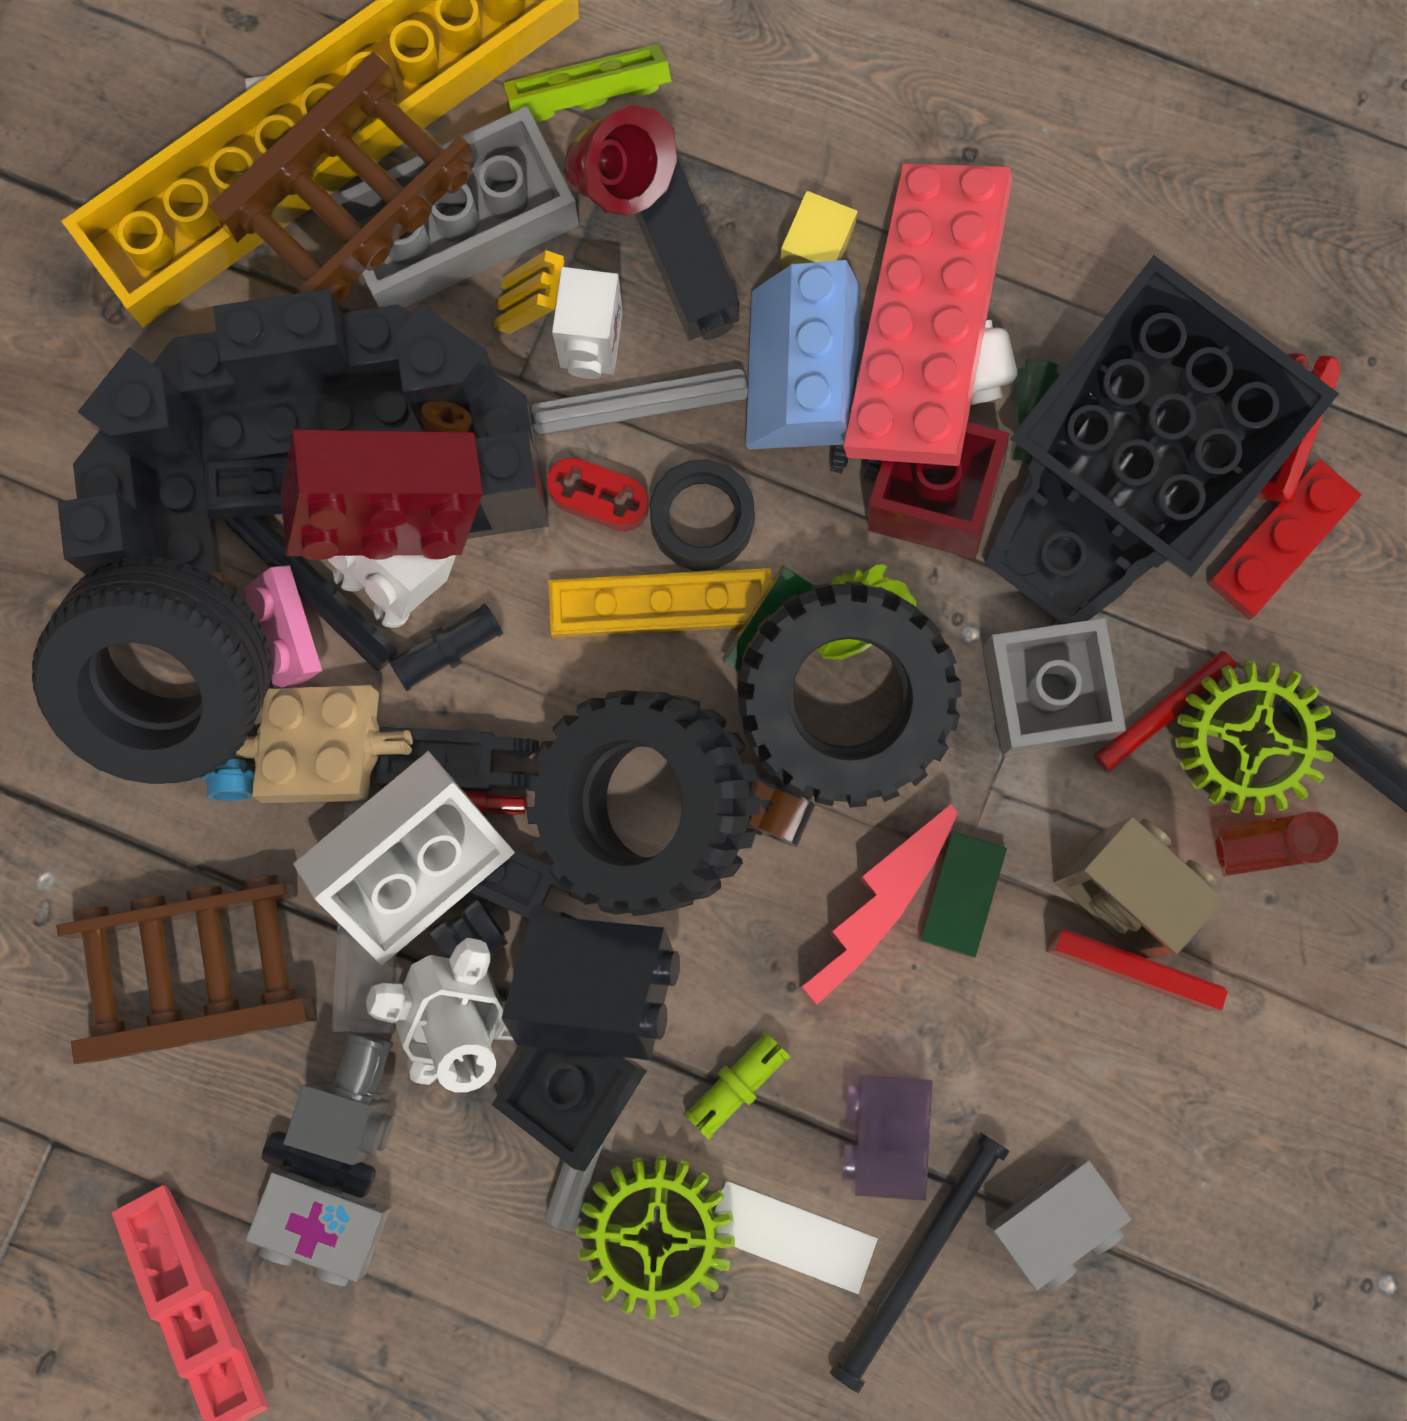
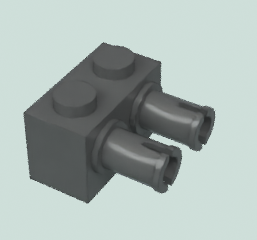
[283,1032,394,1165]

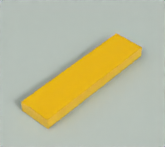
[548,568,772,638]

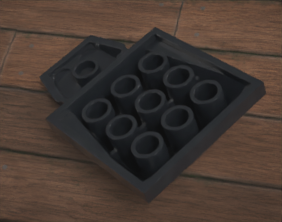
[985,255,1339,624]

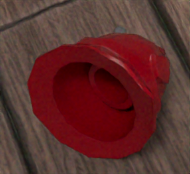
[563,104,677,215]

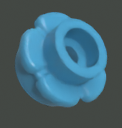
[201,759,255,801]

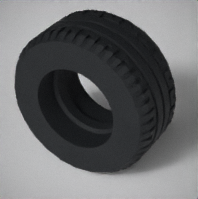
[32,556,272,784]

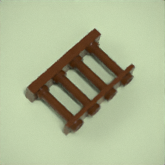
[208,52,475,305]
[56,875,317,1064]

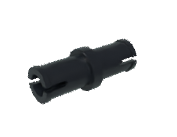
[388,603,503,691]

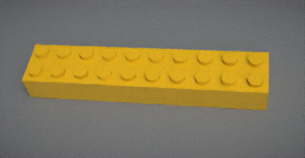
[61,0,579,328]

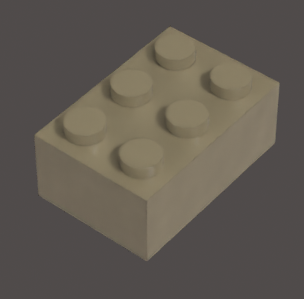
[1054,816,1225,958]

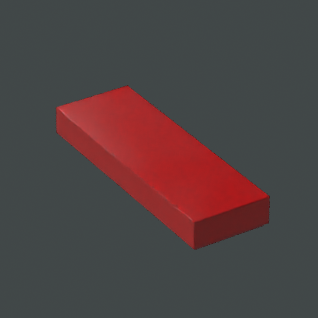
[1046,929,1228,1011]

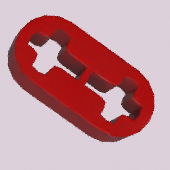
[547,458,649,532]

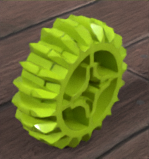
[1175,661,1335,815]
[576,1155,735,1319]

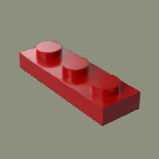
[1207,459,1362,620]

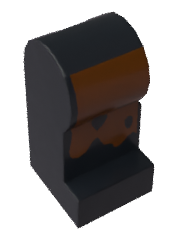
[748,776,815,847]

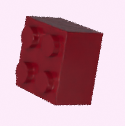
[868,422,1010,560]

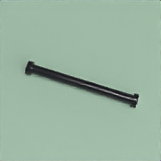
[830,1132,1010,1393]

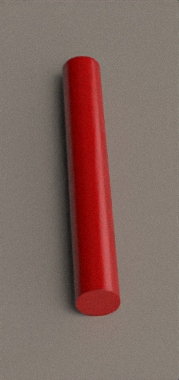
[1094,650,1237,773]

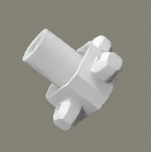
[366,938,514,1092]

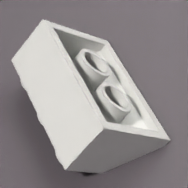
[293,751,515,965]

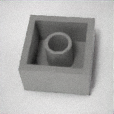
[983,618,1126,756]

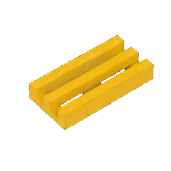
[493,250,565,334]

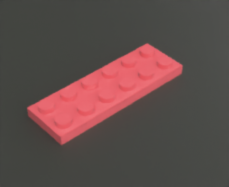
[844,164,1013,466]

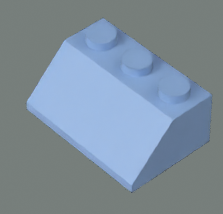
[746,260,861,450]

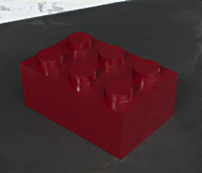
[280,430,483,560]

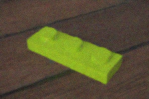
[503,43,672,122]

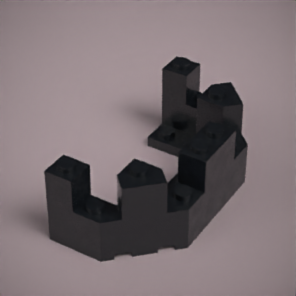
[58,289,549,575]

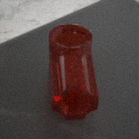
[1214,812,1338,877]

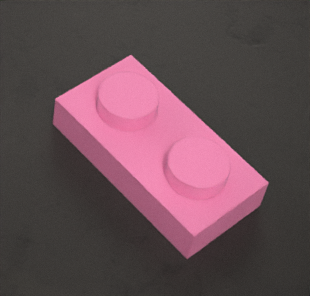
[243,566,322,689]

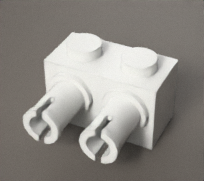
[327,555,456,628]

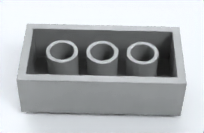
[332,106,579,308]

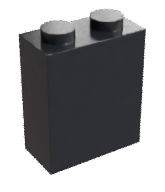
[501,914,680,1060]

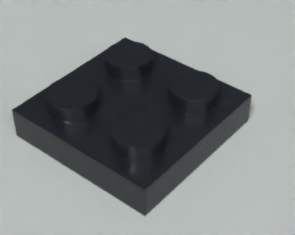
[492,1046,647,1171]

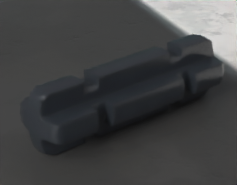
[261,1131,376,1198]

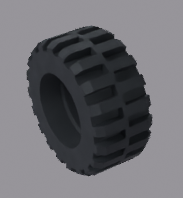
[737,581,962,808]
[526,690,760,916]

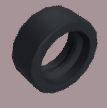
[649,459,755,571]

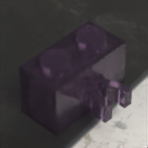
[841,1074,933,1201]

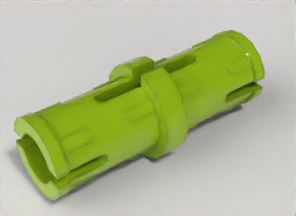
[683,1031,791,1140]

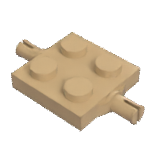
[232,685,413,803]

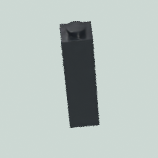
[635,158,740,341]

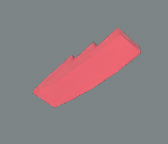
[800,804,958,1005]
[111,1185,270,1421]

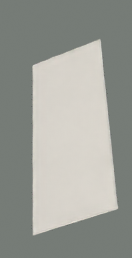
[714,1181,878,1294]

